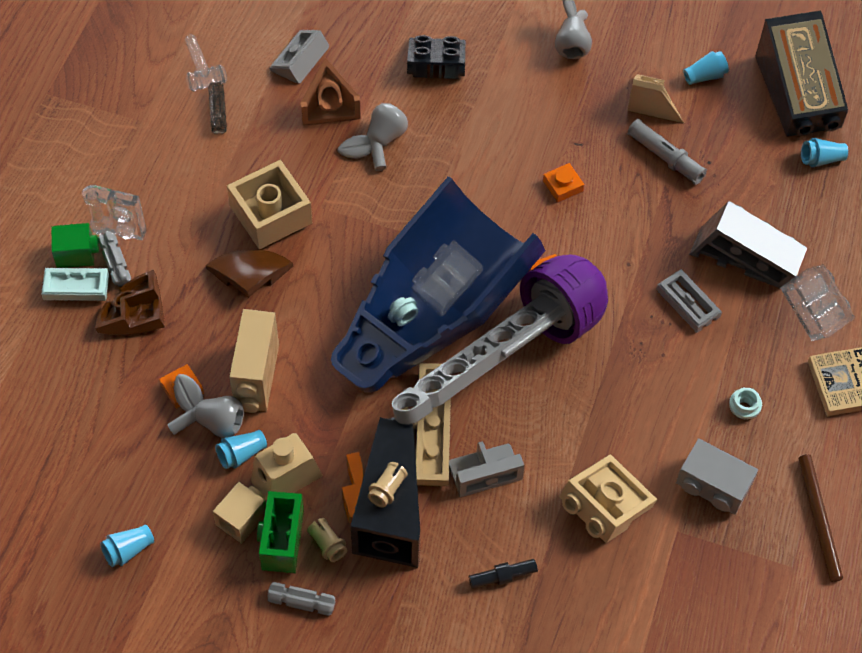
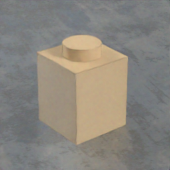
[213,482,266,544]

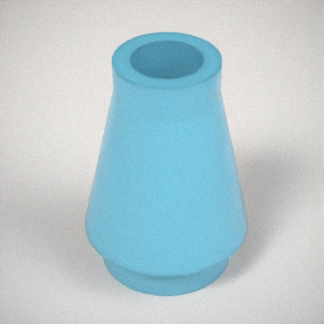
[683,51,729,85]
[801,138,848,167]
[215,430,267,469]
[100,525,154,567]

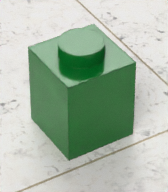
[51,223,99,268]

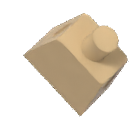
[251,433,322,503]

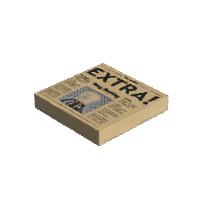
[807,347,862,417]

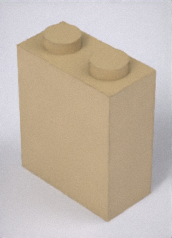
[230,309,279,413]

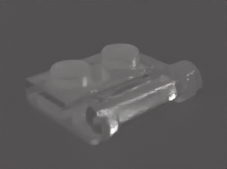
[82,185,147,241]

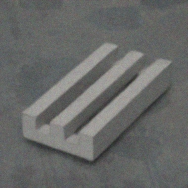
[656,269,722,333]

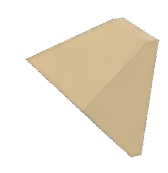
[628,74,684,123]

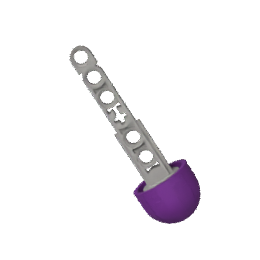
[391,255,608,424]

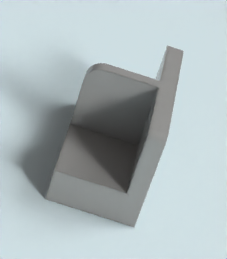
[449,441,524,497]

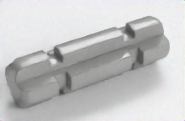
[98,231,131,287]
[267,582,336,616]

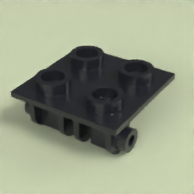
[407,35,466,79]

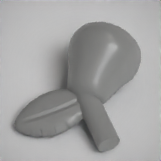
[555,0,592,59]
[337,103,408,171]
[168,374,244,438]

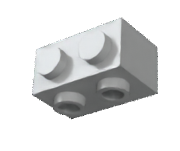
[676,438,759,515]

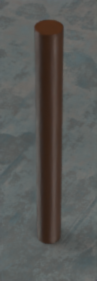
[798,454,843,582]

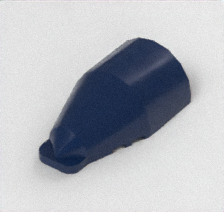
[331,176,546,393]

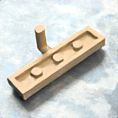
[401,363,451,486]

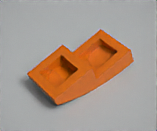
[342,452,363,530]

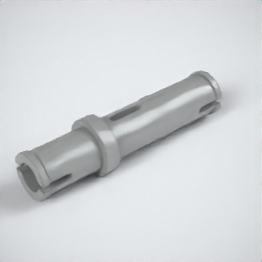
[627,119,707,185]

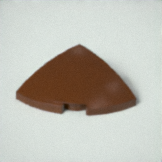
[206,250,293,298]
[95,270,165,335]

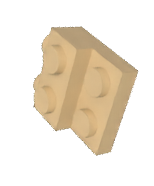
[559,454,658,543]

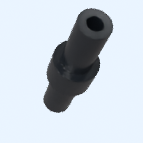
[468,559,538,589]

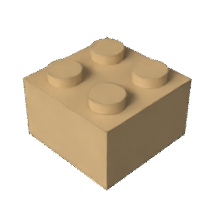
[227,159,312,250]

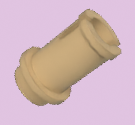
[368,462,408,507]
[307,518,347,562]

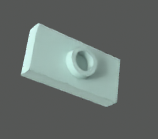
[41,268,109,301]

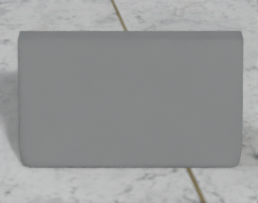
[270,30,329,83]

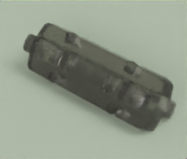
[208,82,227,134]

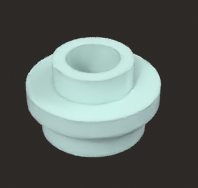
[388,297,419,326]
[729,388,762,419]

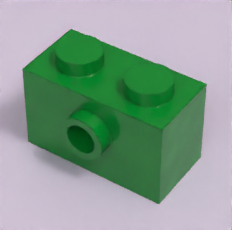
[257,491,304,573]

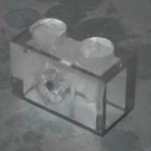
[412,240,483,317]
[780,264,855,341]

